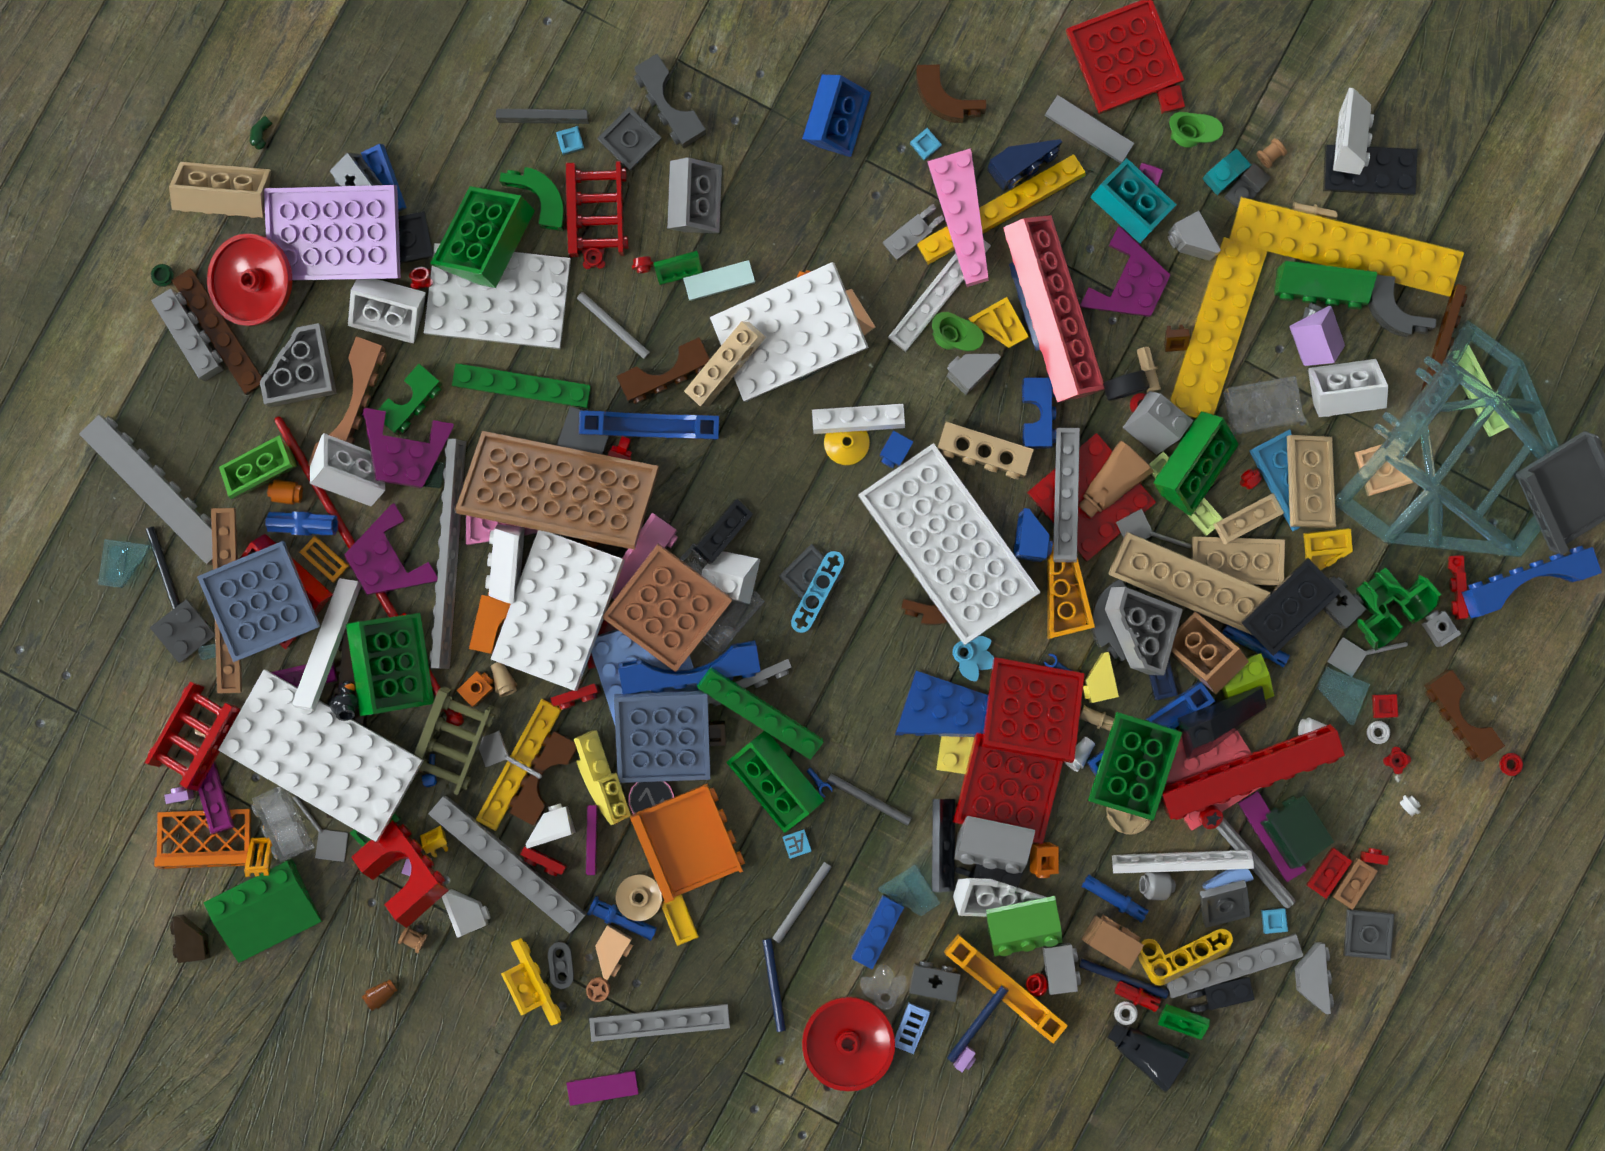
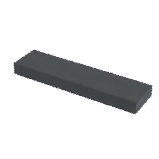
[496,109,589,124]

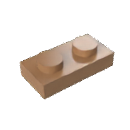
[1332,858,1378,910]

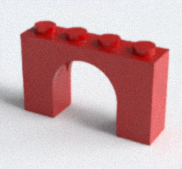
[351,820,449,928]

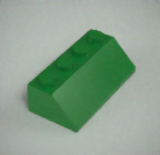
[1274,261,1377,309]
[1153,411,1239,516]
[726,731,825,833]

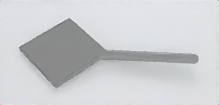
[1116,509,1192,548]
[1327,637,1408,677]
[479,731,542,778]
[293,796,348,862]

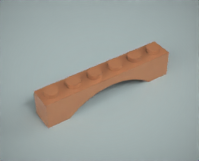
[308,336,387,466]

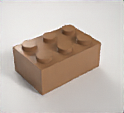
[1170,612,1249,694]
[1081,915,1144,970]

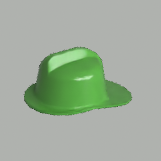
[1169,112,1223,148]
[932,312,984,351]

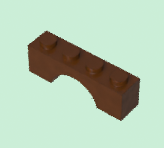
[616,337,710,404]
[1424,670,1505,762]
[509,731,577,826]

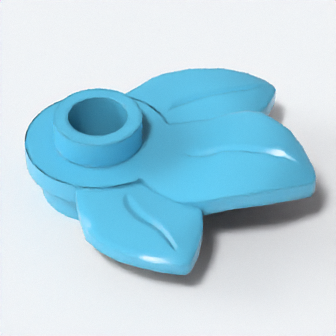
[952,636,994,682]

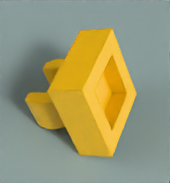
[420,825,448,857]

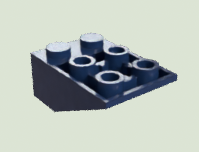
[987,139,1062,191]

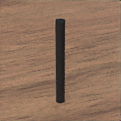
[145,526,180,609]

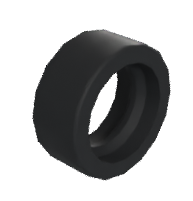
[1103,370,1150,401]

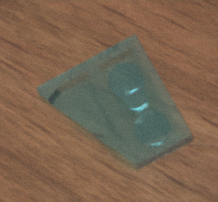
[1317,667,1370,725]
[878,864,940,916]

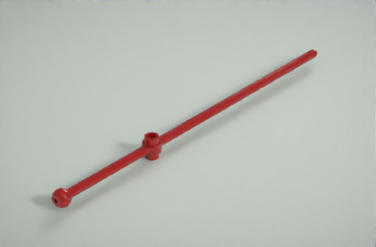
[275,416,464,727]

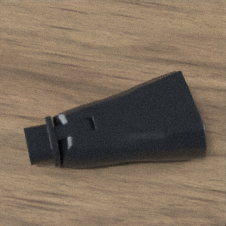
[1107,1022,1190,1092]

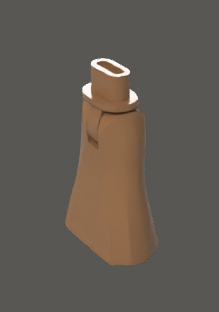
[1078,441,1154,518]

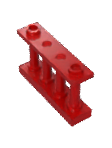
[566,161,628,258]
[144,682,241,791]

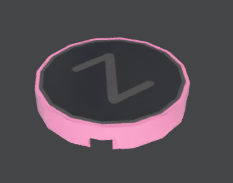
[629,781,674,814]

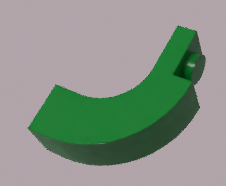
[499,167,565,232]

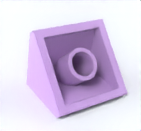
[1289,306,1345,366]

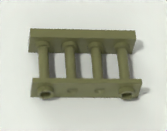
[414,686,495,795]

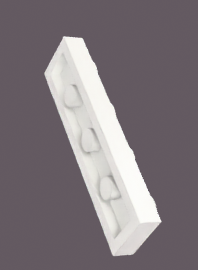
[812,404,905,434]

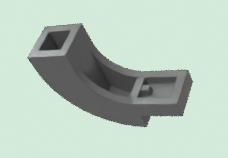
[1368,275,1436,337]
[1091,579,1126,662]

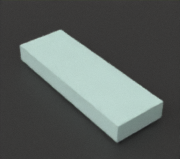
[683,260,755,301]

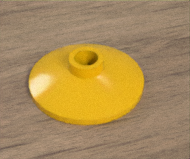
[824,431,870,465]

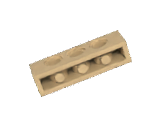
[684,321,766,406]
[937,422,1034,480]

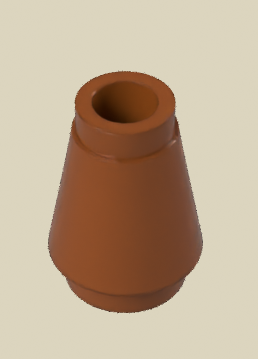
[361,979,398,1011]

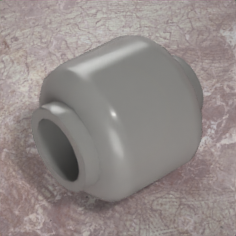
[1139,872,1176,900]

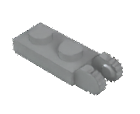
[883,204,945,260]

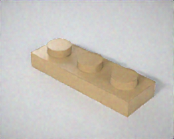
[1213,493,1284,544]

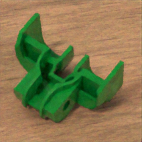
[1356,568,1441,651]

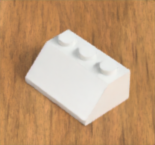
[1333,88,1374,175]
[348,279,426,344]
[1308,359,1388,417]
[310,433,385,506]
[485,524,525,604]

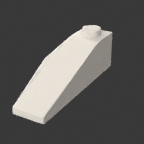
[953,878,1046,917]

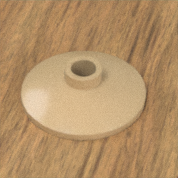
[616,875,662,921]

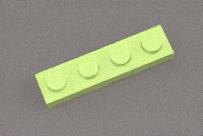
[1446,345,1511,437]
[1149,452,1223,536]

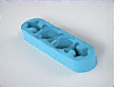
[791,551,844,633]

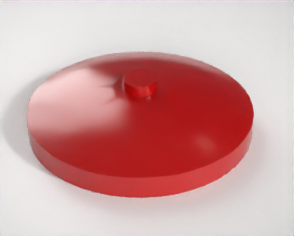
[207,234,292,326]
[802,997,895,1091]

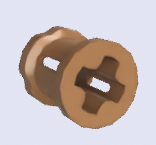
[1256,138,1287,168]
[398,926,428,953]

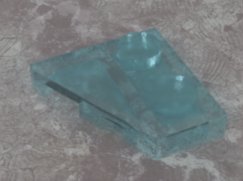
[98,539,150,588]

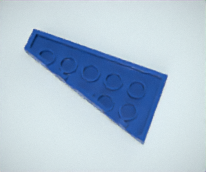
[895,671,988,737]

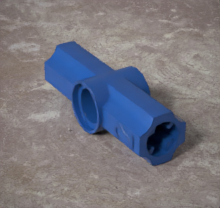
[265,512,338,536]

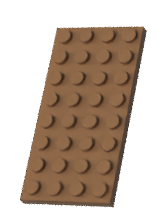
[455,431,659,550]

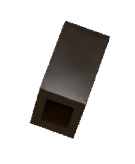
[170,914,211,963]

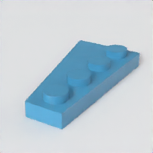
[1249,430,1300,531]

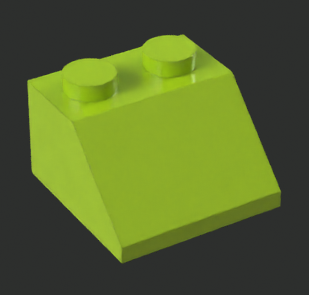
[1221,653,1274,700]

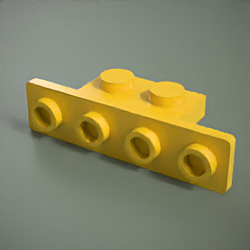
[501,938,562,1026]

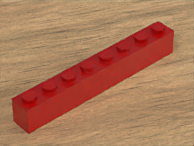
[1161,724,1345,820]

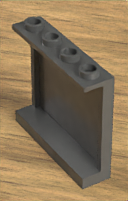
[1515,431,1605,555]

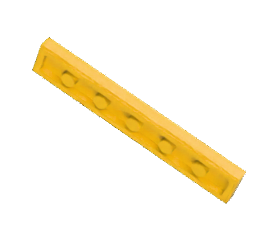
[476,699,562,831]

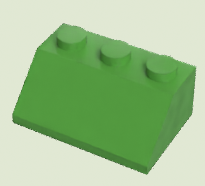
[219,435,297,499]
[986,896,1062,956]

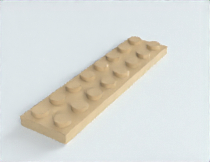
[1108,532,1271,635]

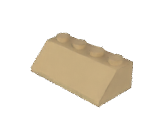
[169,162,271,218]

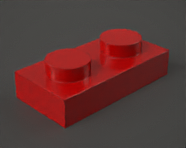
[520,846,568,876]
[1306,848,1352,899]

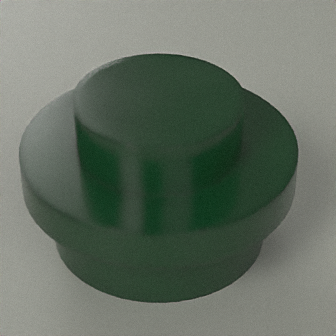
[151,264,174,287]

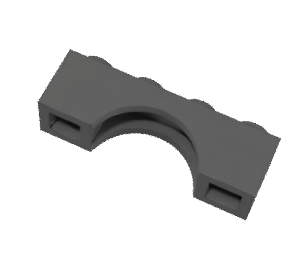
[633,54,706,149]

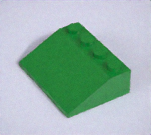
[430,186,535,288]
[346,613,434,716]
[1088,712,1182,821]
[203,860,322,963]

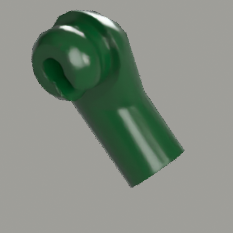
[249,116,273,150]

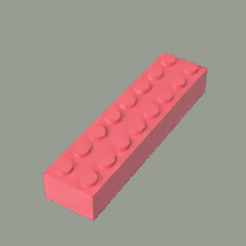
[1003,215,1105,402]

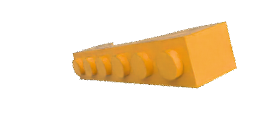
[944,934,1068,1044]

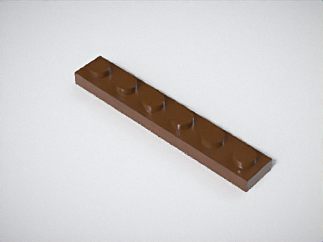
[172,268,262,395]
[1413,284,1468,419]

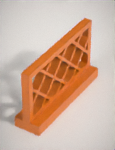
[154,809,251,869]

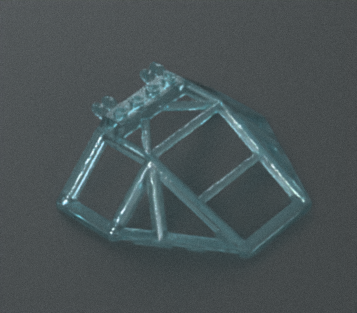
[1335,320,1559,557]

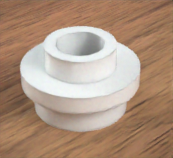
[1367,721,1390,744]
[1400,795,1421,816]
[1114,1001,1138,1025]

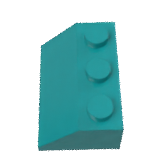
[1090,158,1177,243]

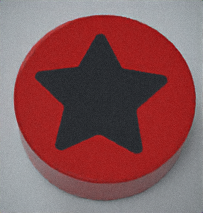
[1199,805,1223,829]

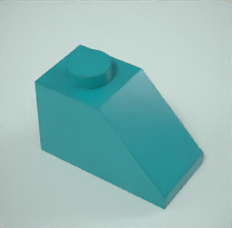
[1202,148,1251,196]

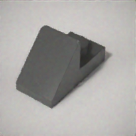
[1224,163,1271,208]

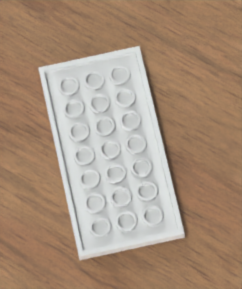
[858,443,1040,646]
[218,670,424,842]

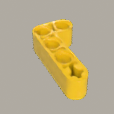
[1138,929,1233,986]

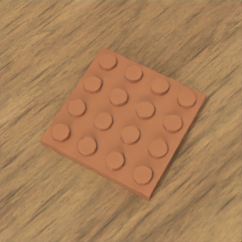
[603,543,732,672]

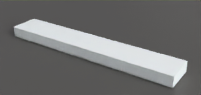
[888,239,991,352]
[292,578,361,711]
[1112,850,1254,873]

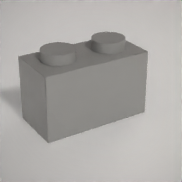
[1042,943,1081,995]

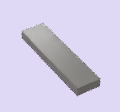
[1045,95,1134,164]

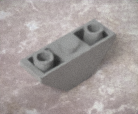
[1295,942,1334,1014]

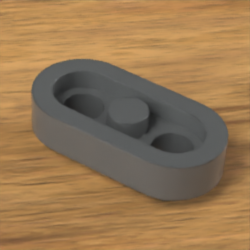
[548,942,574,989]

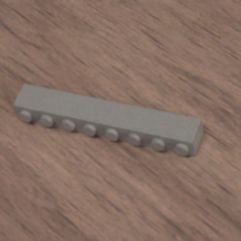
[79,415,213,565]
[428,795,587,933]

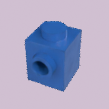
[879,430,913,468]

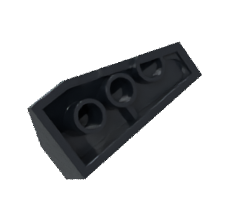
[1177,686,1267,760]

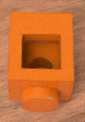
[1030,842,1059,878]

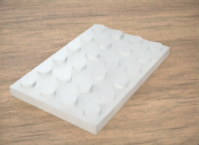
[424,243,571,349]
[710,262,869,402]
[491,530,625,691]

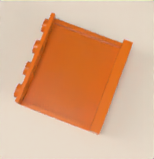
[630,783,745,903]

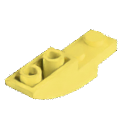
[574,730,631,825]

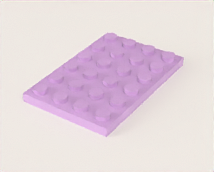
[264,185,401,280]

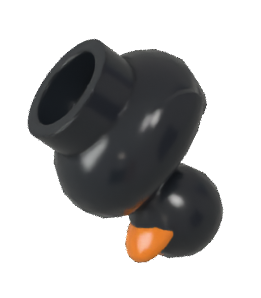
[329,681,358,721]

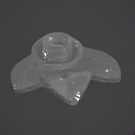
[860,963,907,1010]

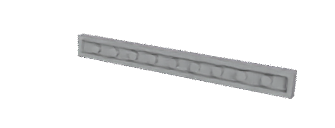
[430,439,466,669]

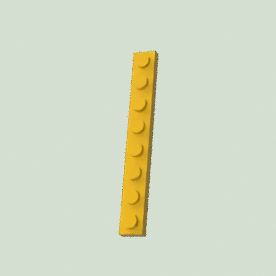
[917,154,1086,265]

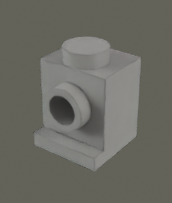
[1422,610,1461,647]

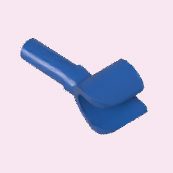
[1044,654,1072,671]
[422,754,437,787]
[807,768,832,797]

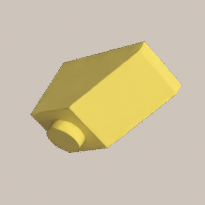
[1083,652,1119,703]

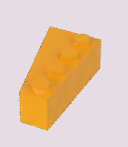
[1047,542,1095,639]

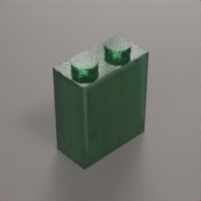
[1260,795,1334,869]

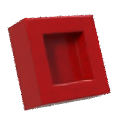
[1157,85,1185,114]
[1372,694,1398,718]
[1360,848,1389,865]

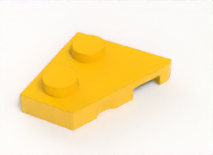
[968,297,1029,348]
[1303,528,1353,570]

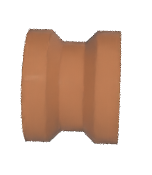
[586,977,611,1002]

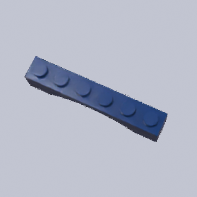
[579,411,719,440]
[1462,545,1602,618]
[618,640,761,695]
[1086,682,1215,776]

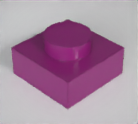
[1139,162,1164,187]

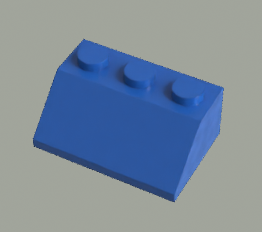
[802,75,871,157]
[1013,508,1053,562]

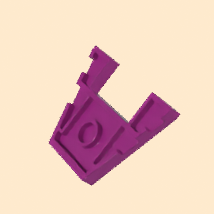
[1080,226,1170,317]
[363,408,454,488]
[344,503,438,595]

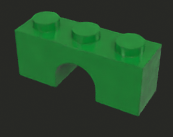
[378,364,442,435]

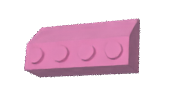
[612,513,678,599]

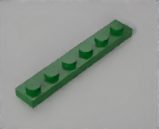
[452,363,591,409]
[697,667,824,760]

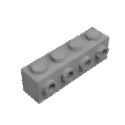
[151,288,224,381]

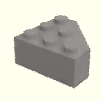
[260,323,337,407]
[1105,587,1183,675]

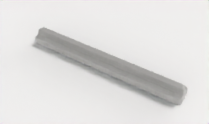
[1216,817,1296,908]

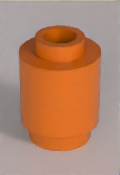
[267,479,303,505]

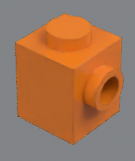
[456,671,495,707]

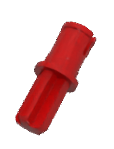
[1115,981,1161,1012]

